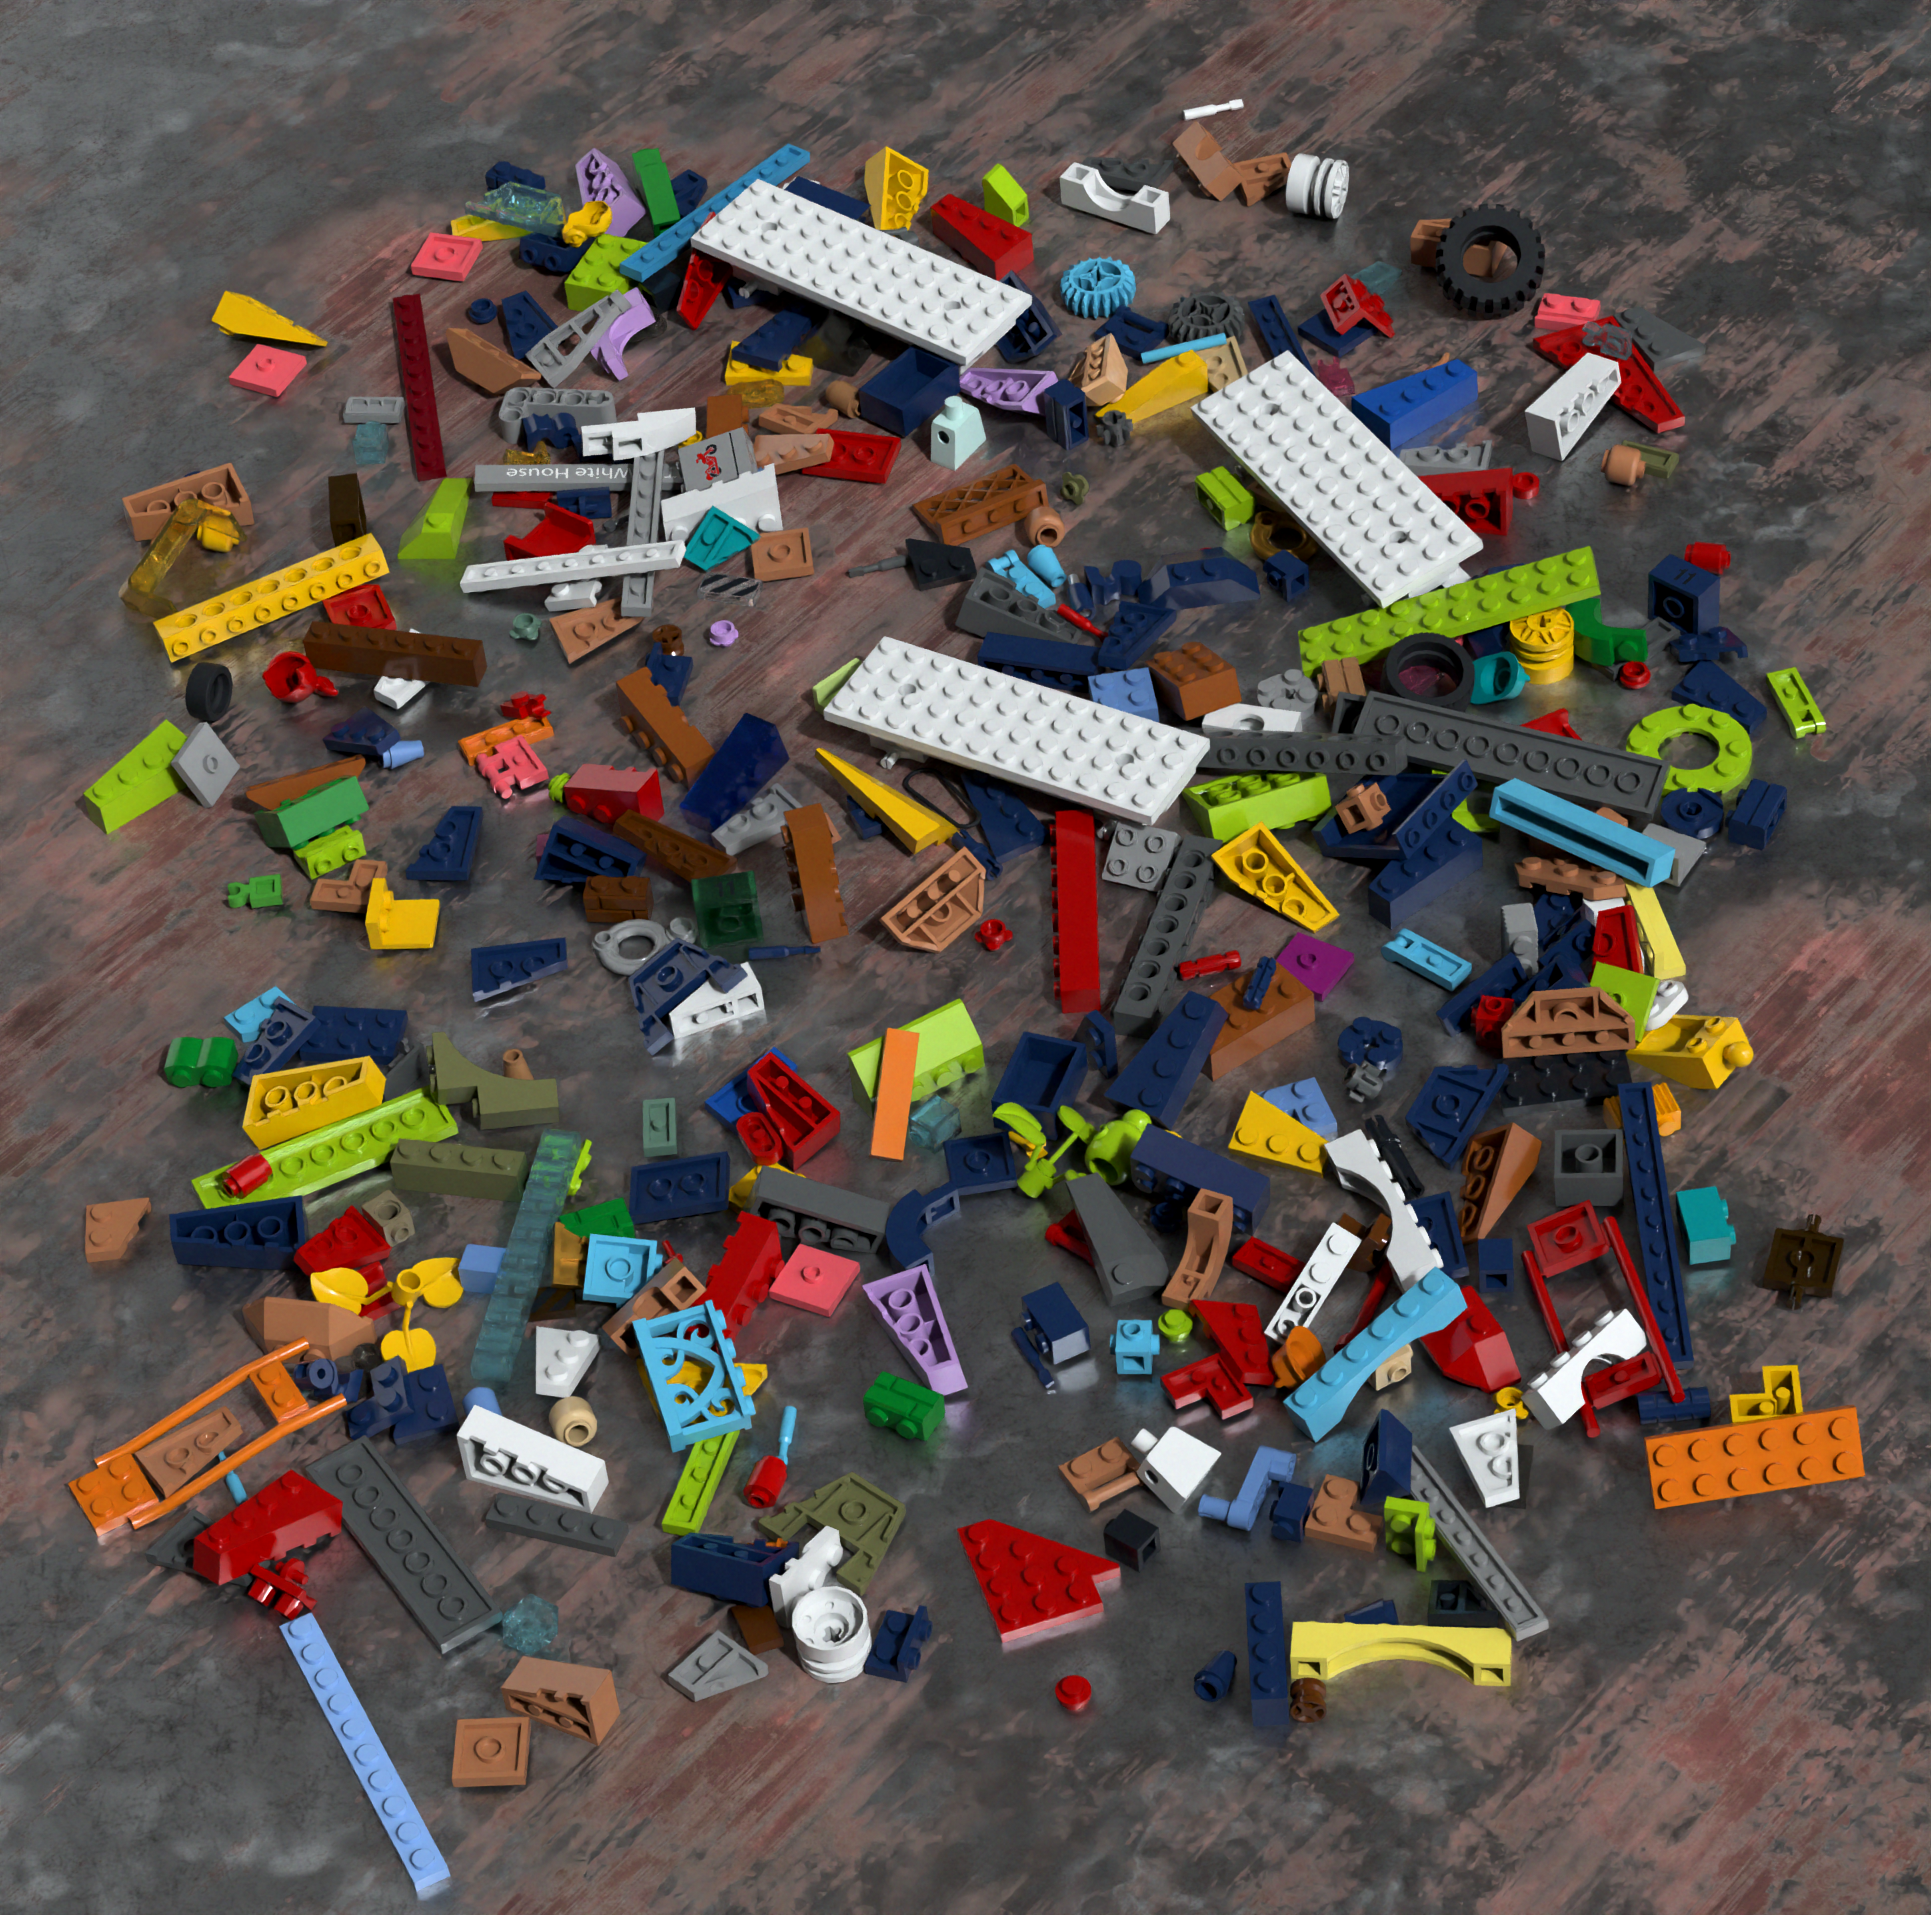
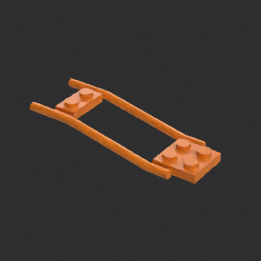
[68,1336,347,1537]

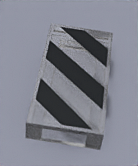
[697,572,763,607]

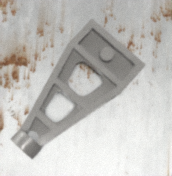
[525,289,632,388]

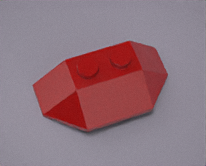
[1418,1285,1521,1395]

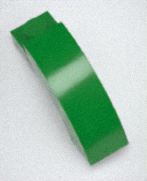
[1565,598,1648,667]

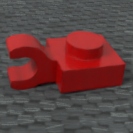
[500,691,551,720]

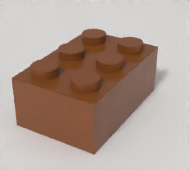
[1145,642,1242,721]

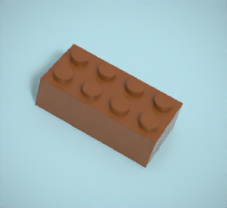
[1201,961,1315,1082]

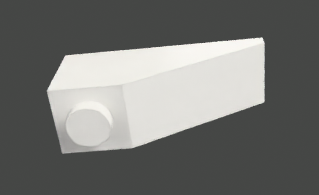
[669,962,764,1040]

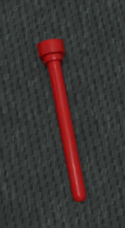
[1333,1257,1392,1355]

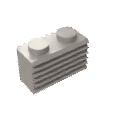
[1501,903,1538,976]

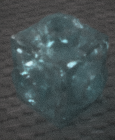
[502,1593,558,1656]

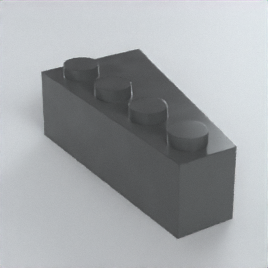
[743,1165,890,1254]

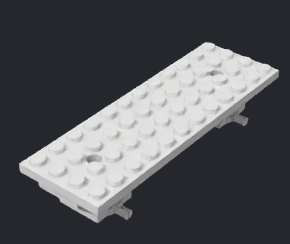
[691,179,1032,376]
[1190,350,1483,609]
[823,636,1210,840]

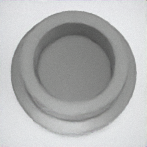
[666,917,698,944]

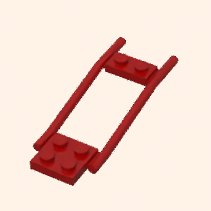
[1520,1200,1685,1438]

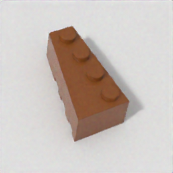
[615,666,719,790]

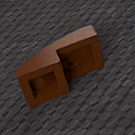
[731,1603,785,1655]

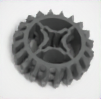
[1168,290,1245,344]

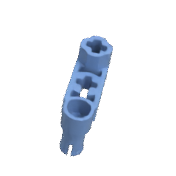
[1198,1445,1296,1531]

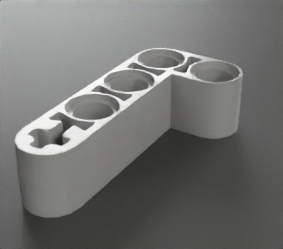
[499,387,617,444]

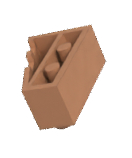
[1410,219,1507,277]
[501,1656,620,1746]

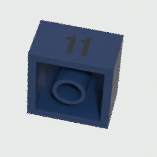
[1648,554,1720,635]

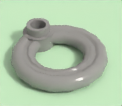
[593,919,671,976]

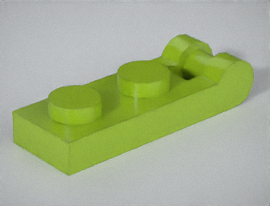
[1766,667,1826,740]

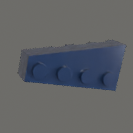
[1368,816,1483,930]
[169,1195,309,1271]

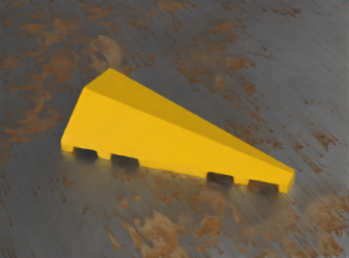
[814,748,960,855]

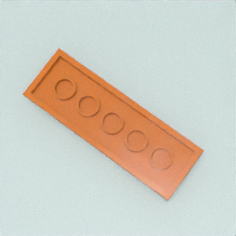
[1643,1404,1865,1509]

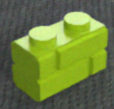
[1194,465,1257,531]

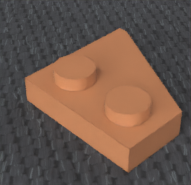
[1233,152,1291,207]
[759,403,838,435]
[85,1197,152,1263]

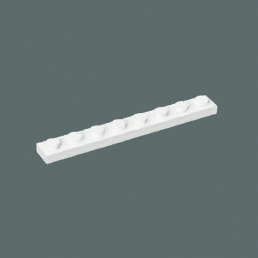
[460,540,686,593]

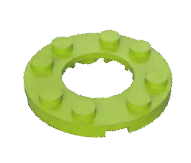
[1626,704,1752,797]

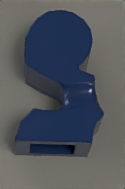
[522,413,579,456]
[1084,560,1142,605]
[293,1358,364,1403]

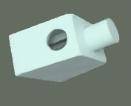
[931,396,986,471]

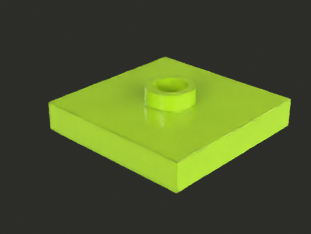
[1590,961,1660,1042]

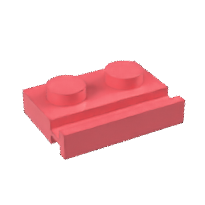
[1535,293,1600,331]

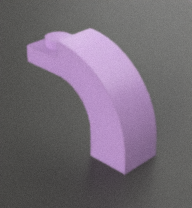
[590,287,656,381]

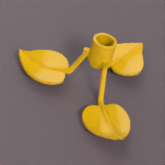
[310,1257,464,1375]

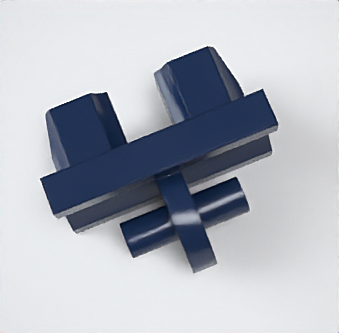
[557,487,612,519]

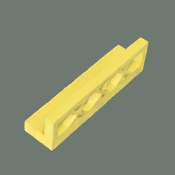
[1621,876,1686,980]

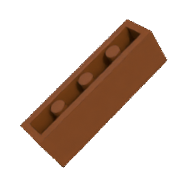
[706,394,750,439]

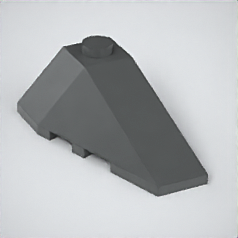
[955,567,1083,644]
[1065,1172,1172,1307]

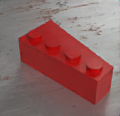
[930,193,1034,281]
[1417,467,1513,536]
[193,1469,343,1586]

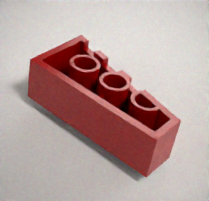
[684,1211,785,1355]

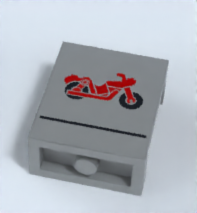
[676,427,758,493]

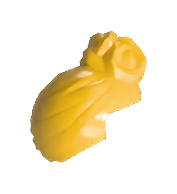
[561,201,613,247]

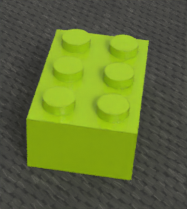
[564,234,648,312]

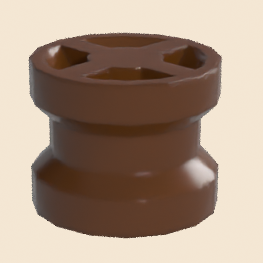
[652,624,685,656]
[1290,1678,1326,1723]

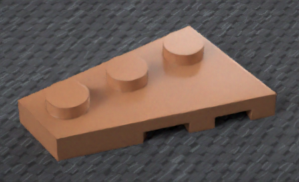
[753,434,834,475]
[549,596,644,664]
[134,1406,243,1499]

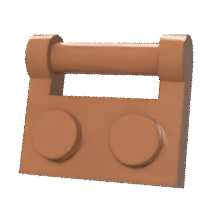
[1058,1437,1145,1513]

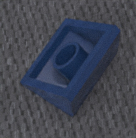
[1360,1409,1412,1505]

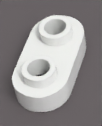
[1645,980,1689,1031]

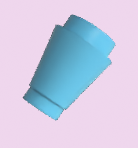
[1027,544,1067,587]

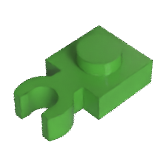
[228,874,283,908]

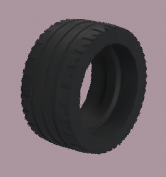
[1380,632,1475,713]

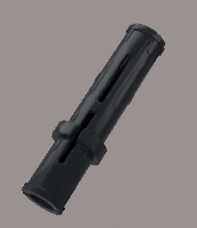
[1365,1115,1425,1200]

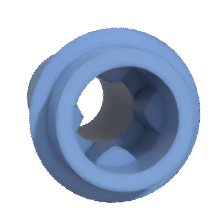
[377,740,424,770]

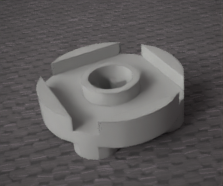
[1257,669,1319,721]

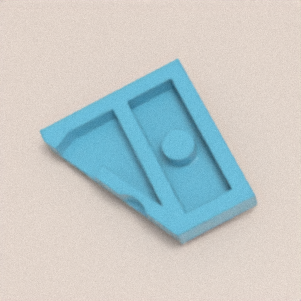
[224,986,297,1043]

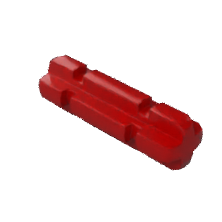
[1178,950,1241,981]

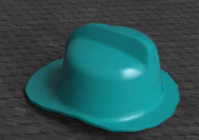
[1470,651,1530,704]

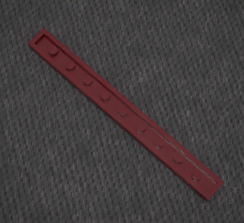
[393,293,447,482]

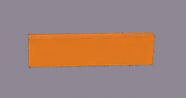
[868,1028,920,1163]

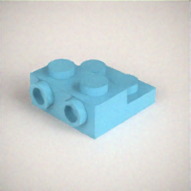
[583,1234,663,1310]

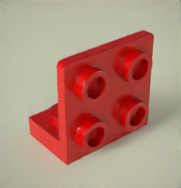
[1320,274,1395,338]

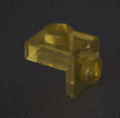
[503,441,551,465]

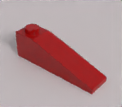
[676,212,733,331]

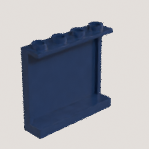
[1311,759,1478,860]

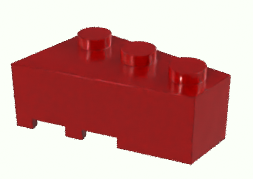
[564,764,665,826]
[747,1051,841,1173]

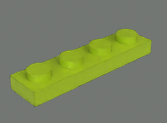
[662,1419,740,1536]

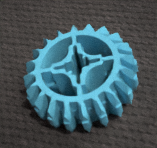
[1060,256,1136,319]

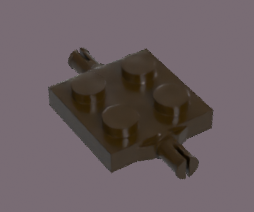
[1763,1214,1844,1310]

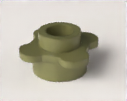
[1060,472,1089,505]

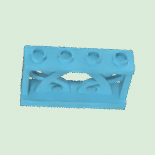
[632,1299,756,1453]

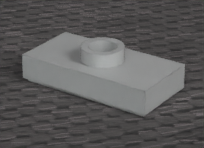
[343,397,405,424]

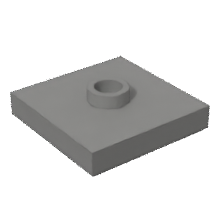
[171,722,240,808]

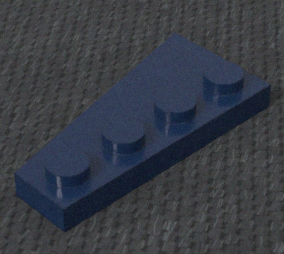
[731,301,819,372]

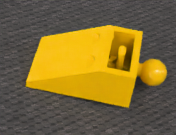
[1626,1014,1754,1090]

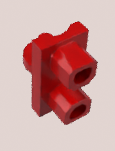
[248,1558,317,1621]

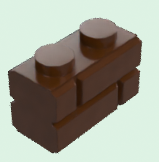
[583,875,654,923]

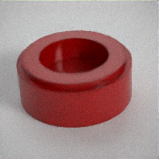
[1513,472,1540,499]

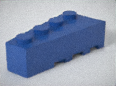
[1351,359,1478,451]

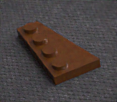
[613,809,738,895]

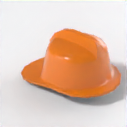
[1272,1326,1326,1392]

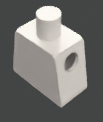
[1131,1427,1221,1514]

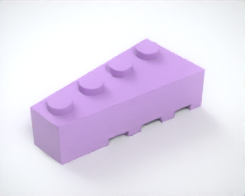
[575,148,648,237]
[862,1264,968,1396]

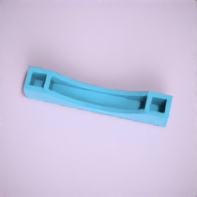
[1283,1266,1468,1443]

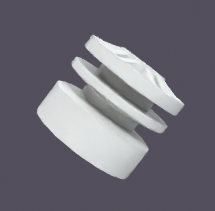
[1286,153,1349,219]
[792,1586,872,1683]

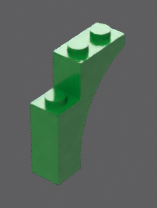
[632,148,681,238]

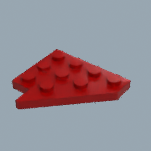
[957,1519,1121,1643]

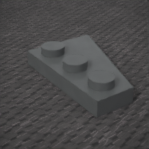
[1081,157,1174,192]
[145,1508,271,1587]

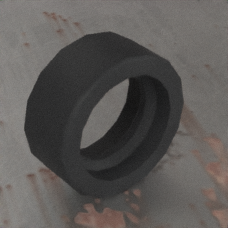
[185,662,233,722]

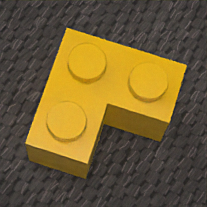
[1729,1365,1803,1424]

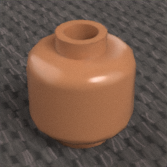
[1601,444,1646,486]
[1024,506,1065,548]

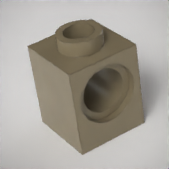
[361,1189,415,1247]

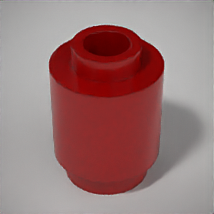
[1684,541,1731,575]
[222,1153,272,1199]
[743,1455,787,1509]

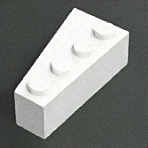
[1525,353,1621,461]
[661,463,783,543]
[457,1405,609,1514]

